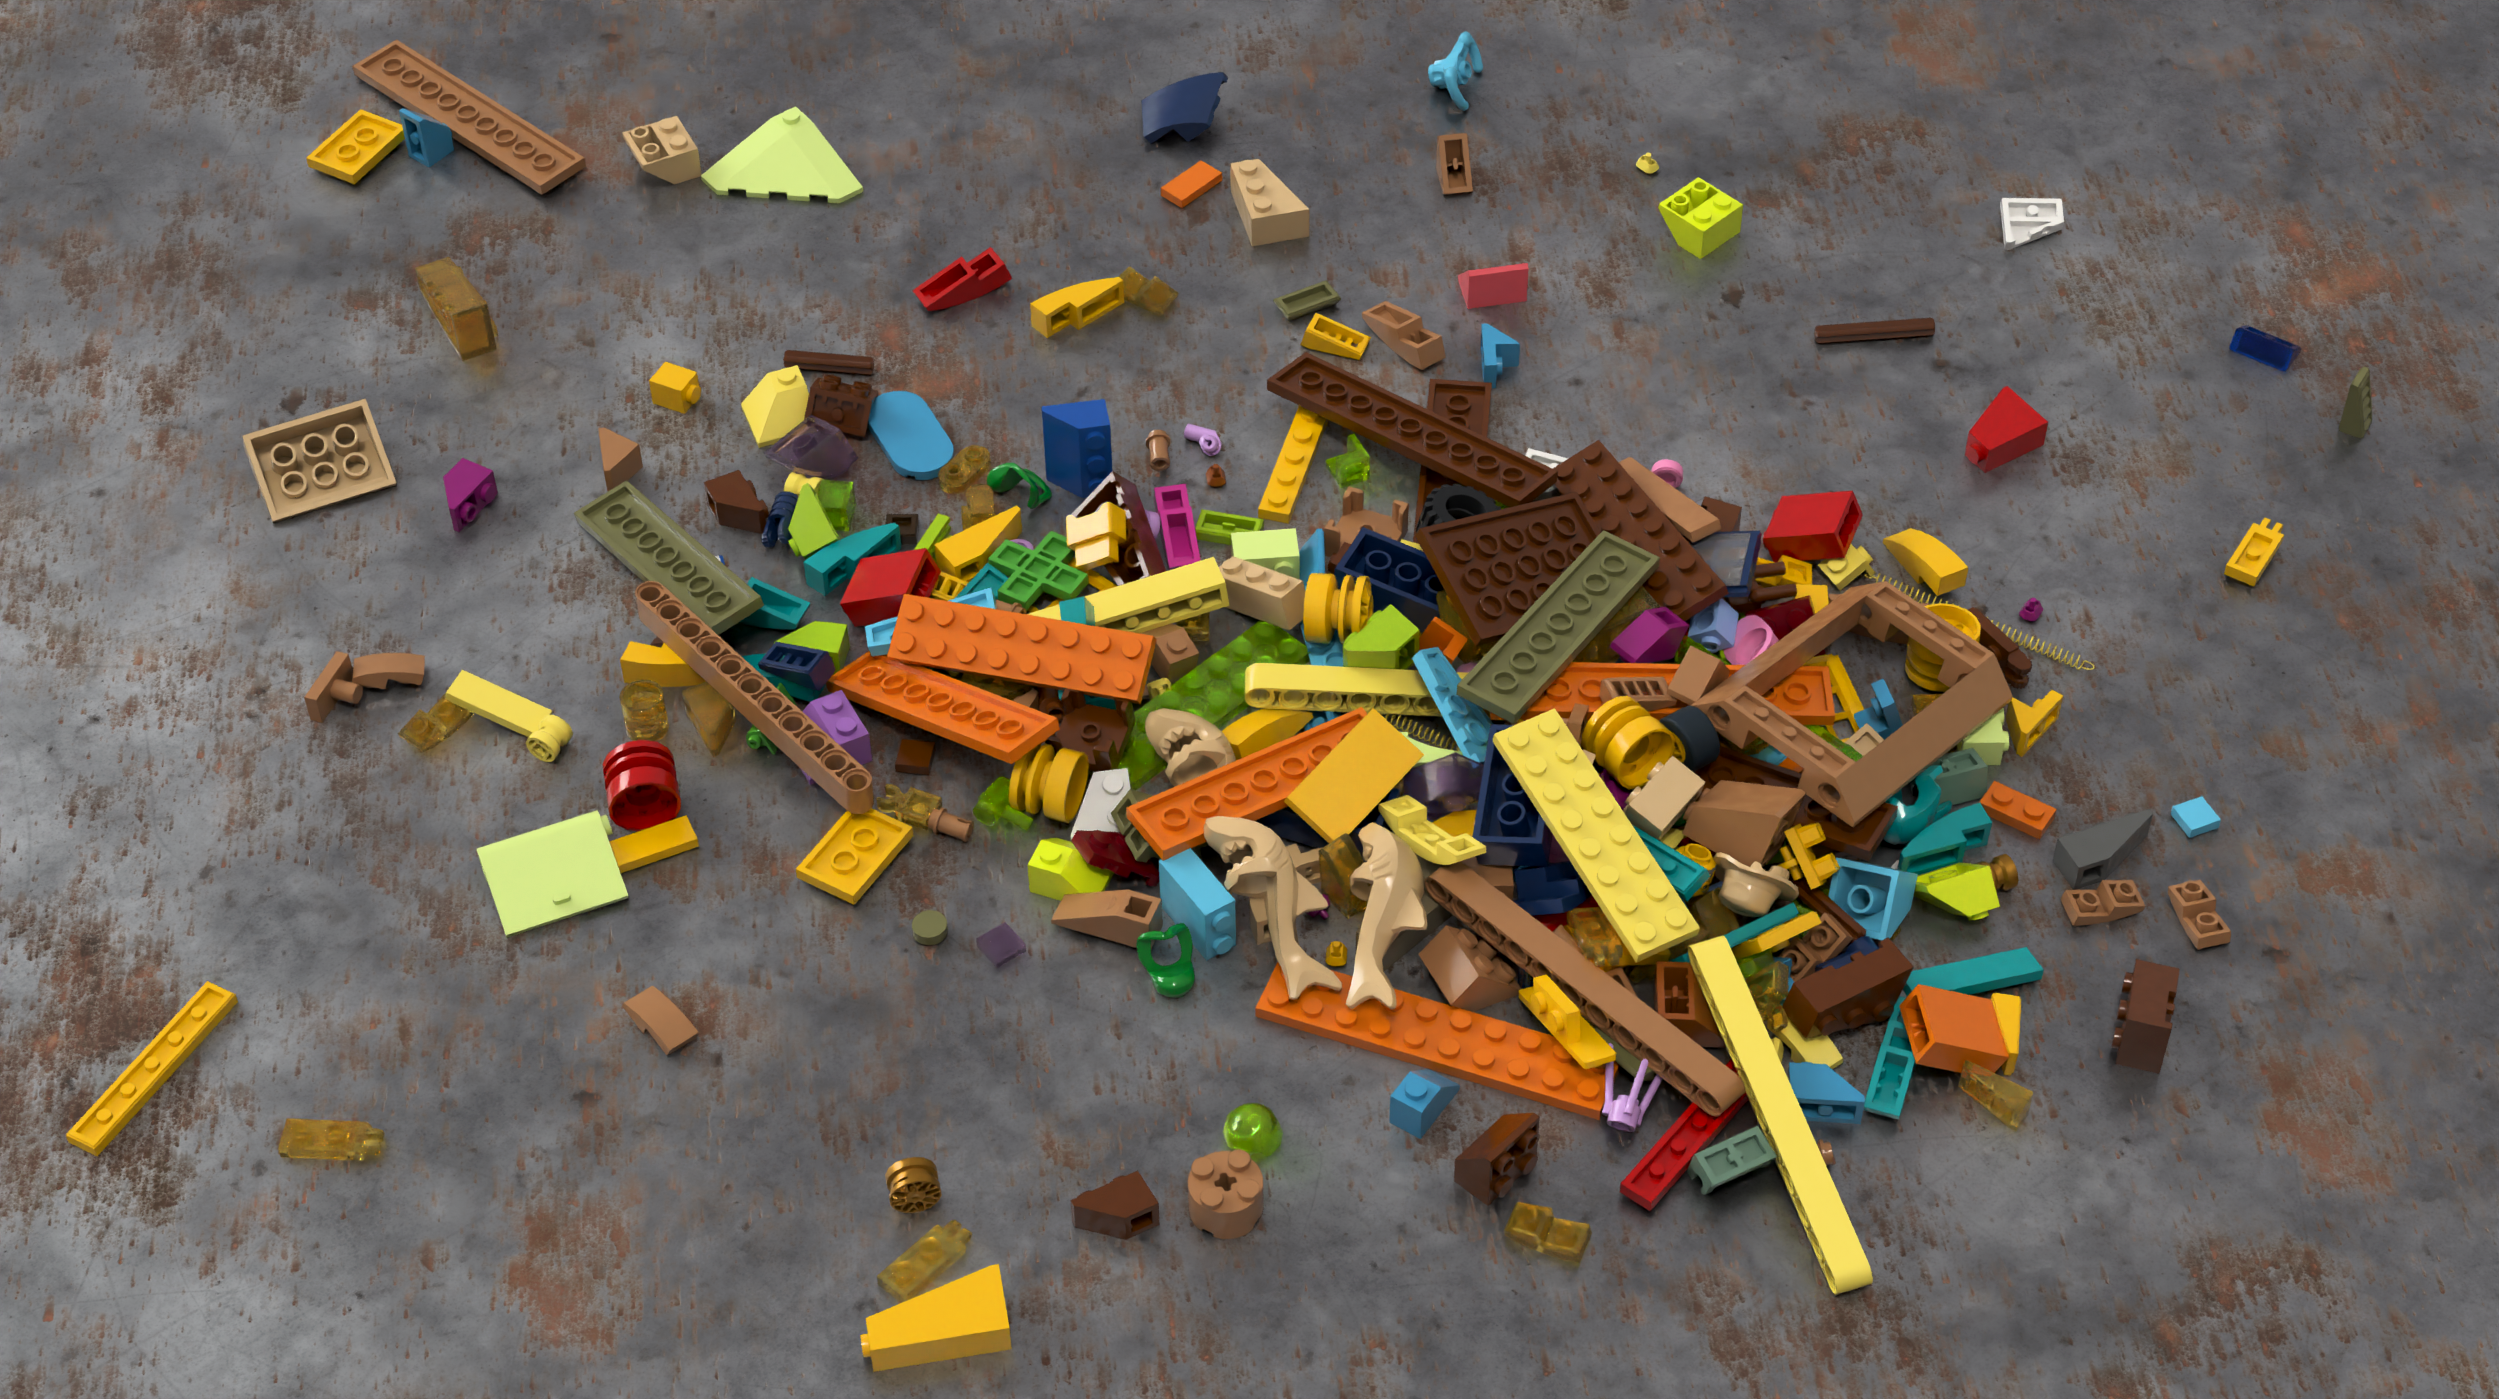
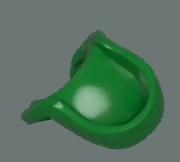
[987,463,1052,509]
[1136,923,1195,998]

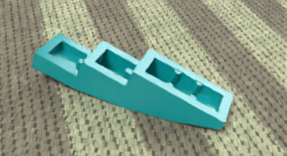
[1863,996,1916,1120]

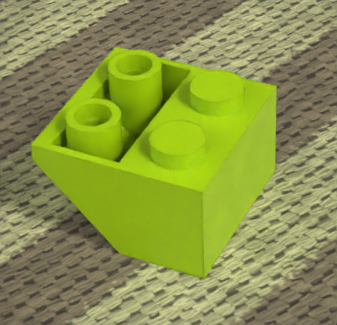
[1343,604,1420,670]

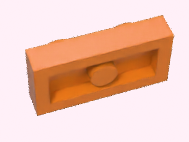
[1979,781,2057,840]

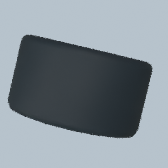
[1660,705,1720,772]

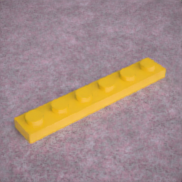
[1258,406,1329,524]

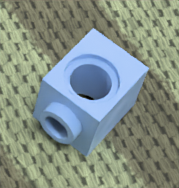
[1688,598,1739,654]

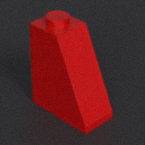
[1965,386,2048,473]

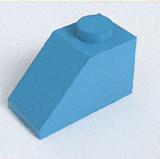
[399,108,454,168]
[1787,1062,1865,1124]
[1389,1069,1460,1139]

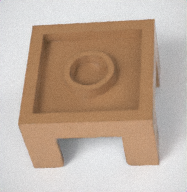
[1324,486,1409,557]

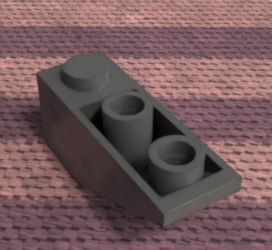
[2053,809,2153,890]

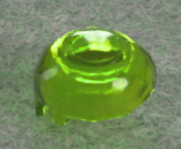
[1222,1103,1283,1157]

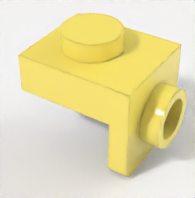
[1818,544,1875,591]

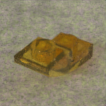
[1118,266,1179,313]
[398,693,474,752]
[1504,1202,1592,1263]

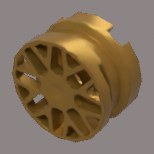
[885,1157,942,1213]

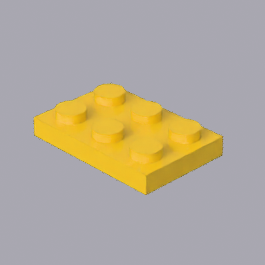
[306,109,405,184]
[796,808,913,905]

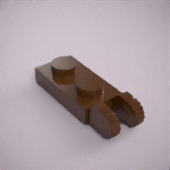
[1968,607,2033,689]

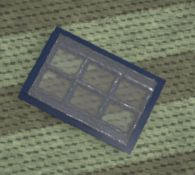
[1635,531,1762,600]

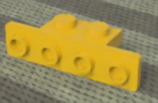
[1519,974,1616,1069]

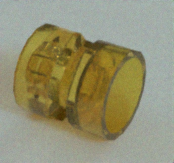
[619,679,669,742]

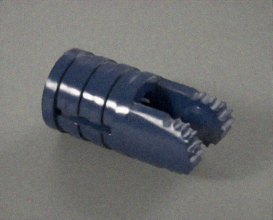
[761,491,799,548]

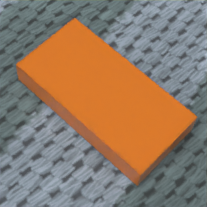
[1161,160,1222,208]

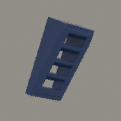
[758,642,835,691]

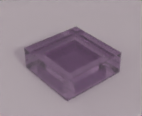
[976,922,1026,968]

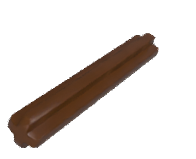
[1814,317,1935,344]

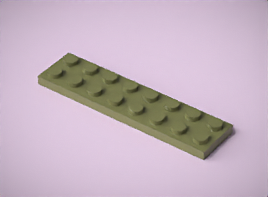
[574,480,764,635]
[1456,530,1660,724]

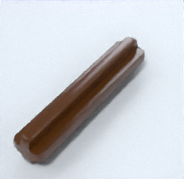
[783,350,874,375]
[1788,874,1866,944]

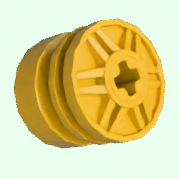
[1303,573,1374,645]
[1905,603,1981,692]
[1581,696,1675,789]
[1009,743,1089,823]

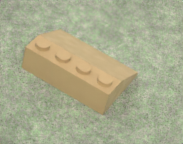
[242,398,397,523]

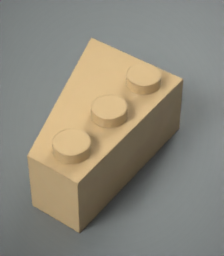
[1230,159,1310,246]

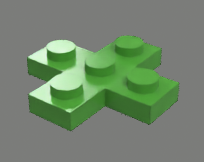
[988,531,1089,611]

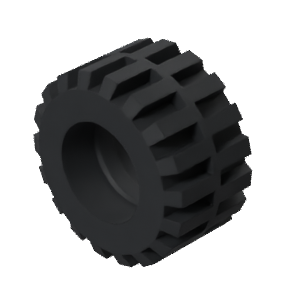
[1415,484,1501,548]

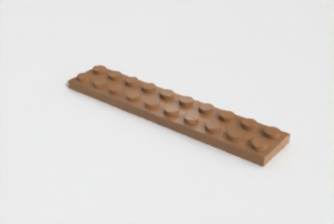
[352,39,586,195]

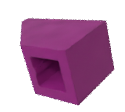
[443,458,498,532]
[1610,607,1689,663]

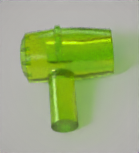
[972,777,1033,831]

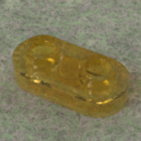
[938,445,991,494]

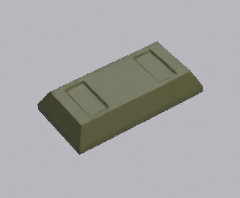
[1273,280,1341,321]

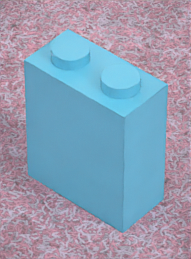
[1159,848,1236,961]

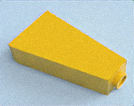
[860,1264,1012,1372]

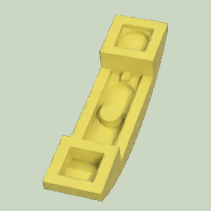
[1378,795,1486,865]

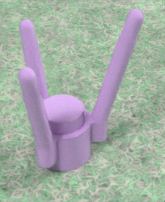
[1602,1043,1663,1132]

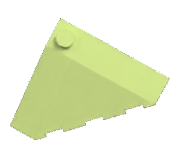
[701,106,864,204]

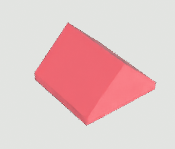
[1458,263,1529,309]

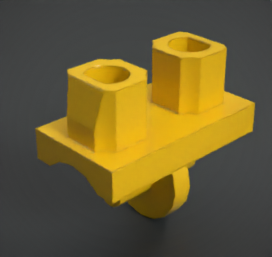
[1777,822,1840,890]

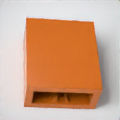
[1899,984,2009,1079]

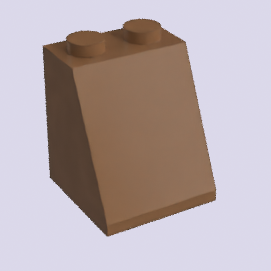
[1682,780,1807,868]

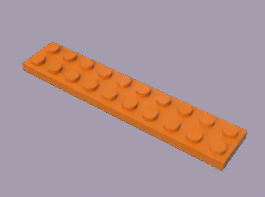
[1490,662,1835,725]
[1255,962,1621,1120]

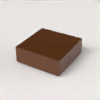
[895,739,936,775]

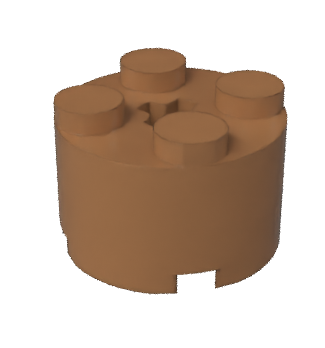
[1188,1149,1264,1239]

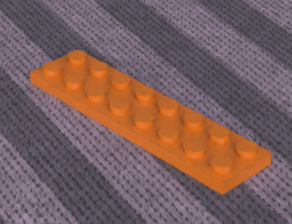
[887,594,1157,704]
[826,651,1060,764]
[1126,707,1367,861]

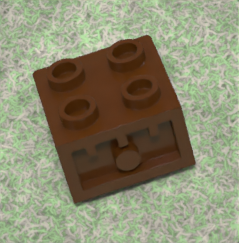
[803,374,878,437]

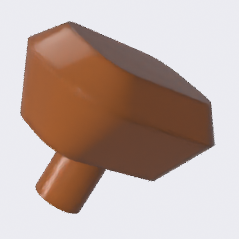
[1206,464,1226,487]

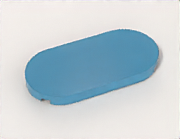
[868,391,954,480]

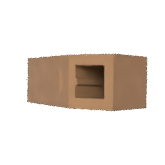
[1051,889,1163,949]

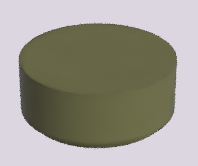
[912,910,948,945]

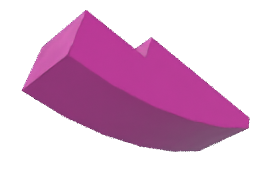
[1153,484,1201,570]

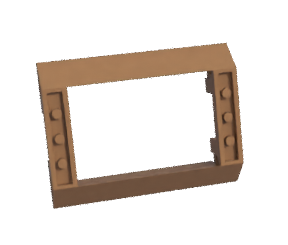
[1691,581,2013,827]

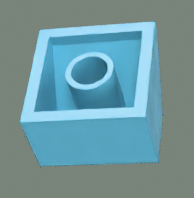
[1828,857,1918,940]

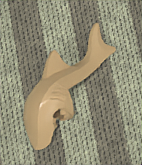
[1145,708,1241,864]
[1203,816,1342,1000]
[1346,822,1428,1009]

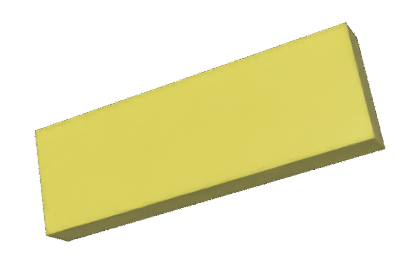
[445,670,552,737]

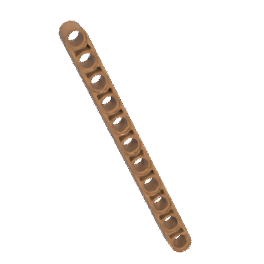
[635,581,874,814]
[1424,861,1745,1117]

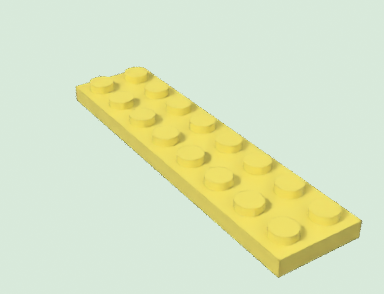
[1493,708,1700,963]

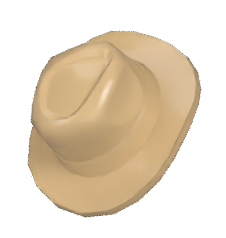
[1713,852,1799,918]

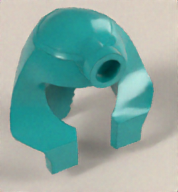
[1883,765,1952,845]

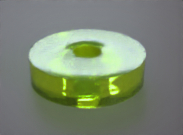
[1735,948,1775,978]

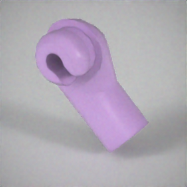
[1184,423,1222,456]

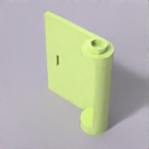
[476,810,629,938]

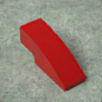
[912,247,1013,311]

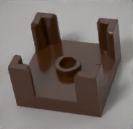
[1045,688,1136,772]

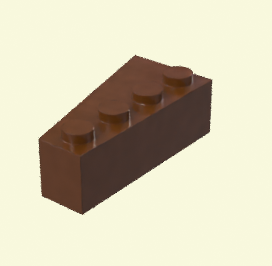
[1071,471,1166,586]

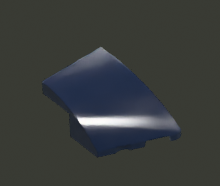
[1141,72,1228,143]
[1512,861,1591,916]

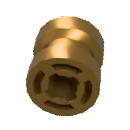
[1975,854,2019,891]

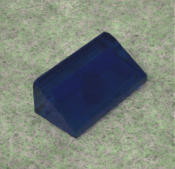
[2229,325,2302,371]

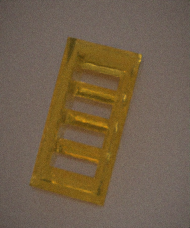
[1958,1060,2033,1132]

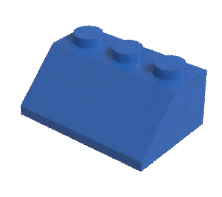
[1041,399,1113,498]

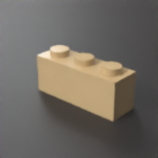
[1219,556,1306,631]

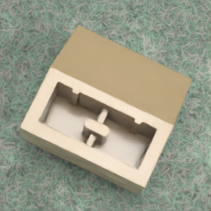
[622,116,702,185]
[1623,756,1705,841]

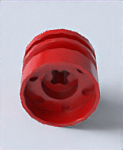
[602,740,681,832]

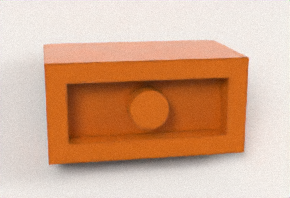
[1419,617,1468,664]

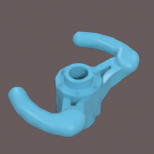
[1428,31,1483,111]

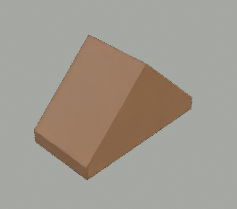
[1436,133,1473,195]
[598,427,643,491]
[1666,645,1730,705]

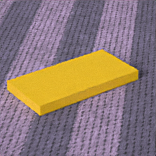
[1284,708,1424,849]

